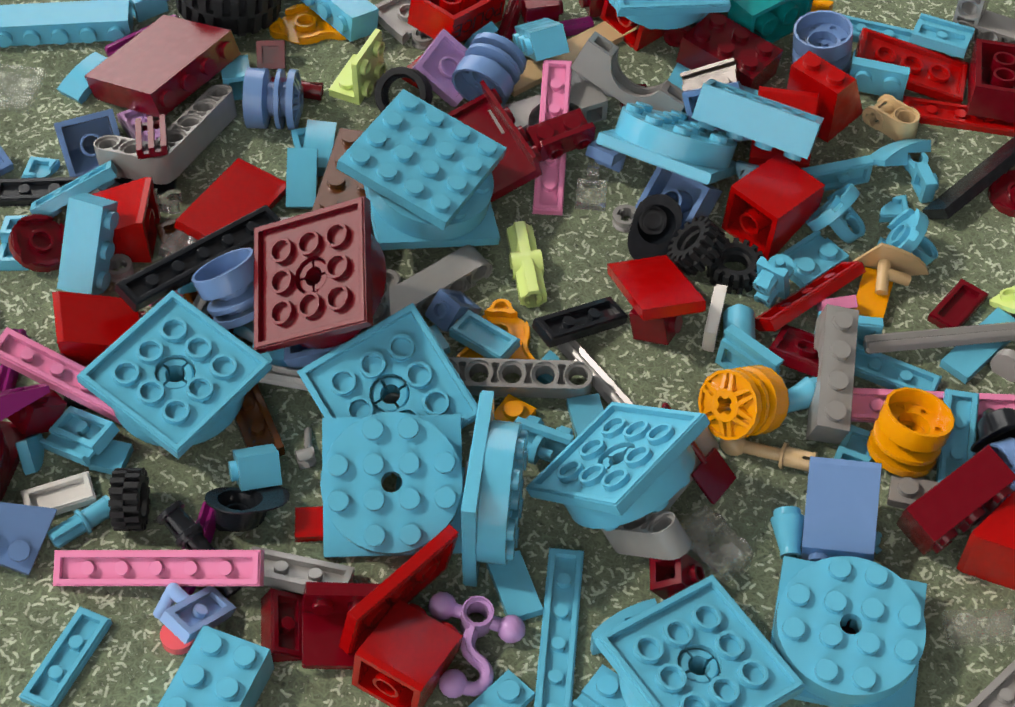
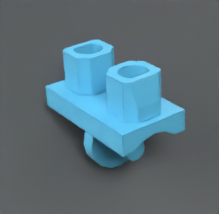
[753,254,794,308]
[514,415,574,465]

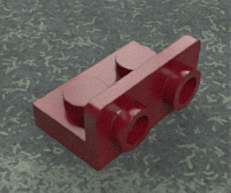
[526,108,596,162]

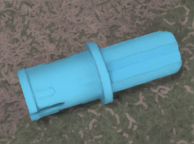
[47,495,111,548]

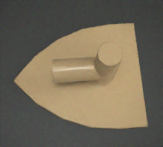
[853,242,929,295]

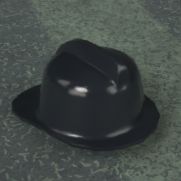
[627,194,683,260]
[970,408,1015,452]
[204,486,290,532]

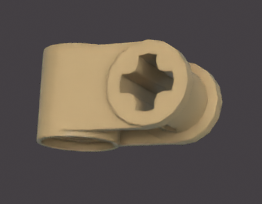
[862,94,920,141]

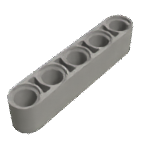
[448,357,593,399]

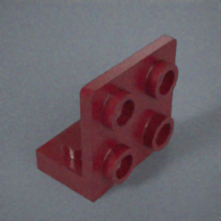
[302,582,379,670]

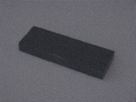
[532,296,628,348]

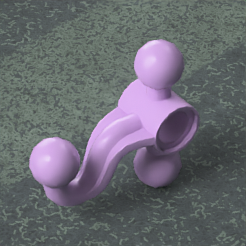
[428,591,526,698]

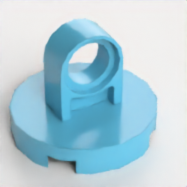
[805,183,866,243]
[877,208,938,266]

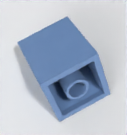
[801,456,882,562]

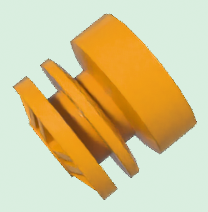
[698,365,789,440]
[866,387,955,478]

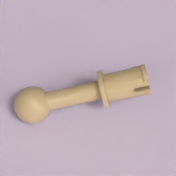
[720,438,818,472]

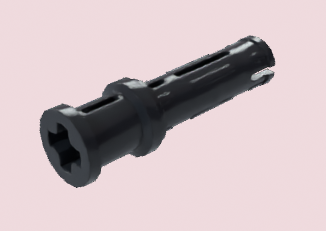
[156,500,243,599]

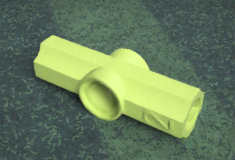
[506,221,547,308]

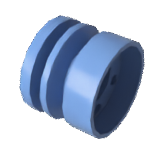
[792,10,853,74]
[452,32,527,106]
[242,67,304,130]
[191,247,254,330]

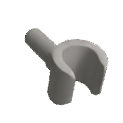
[295,427,317,470]

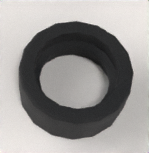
[374,66,433,112]

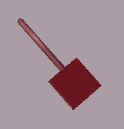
[662,402,737,505]

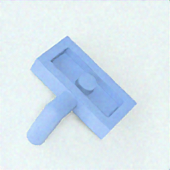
[153,583,237,644]

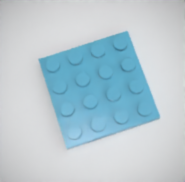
[336,89,507,231]

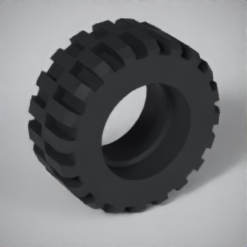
[176,0,281,37]

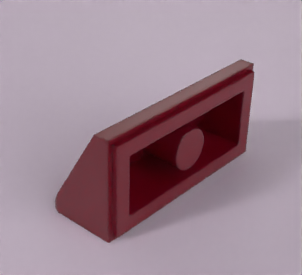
[261,588,303,662]

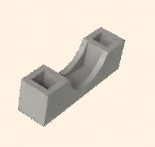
[570,31,684,112]
[488,81,608,143]
[806,304,859,444]

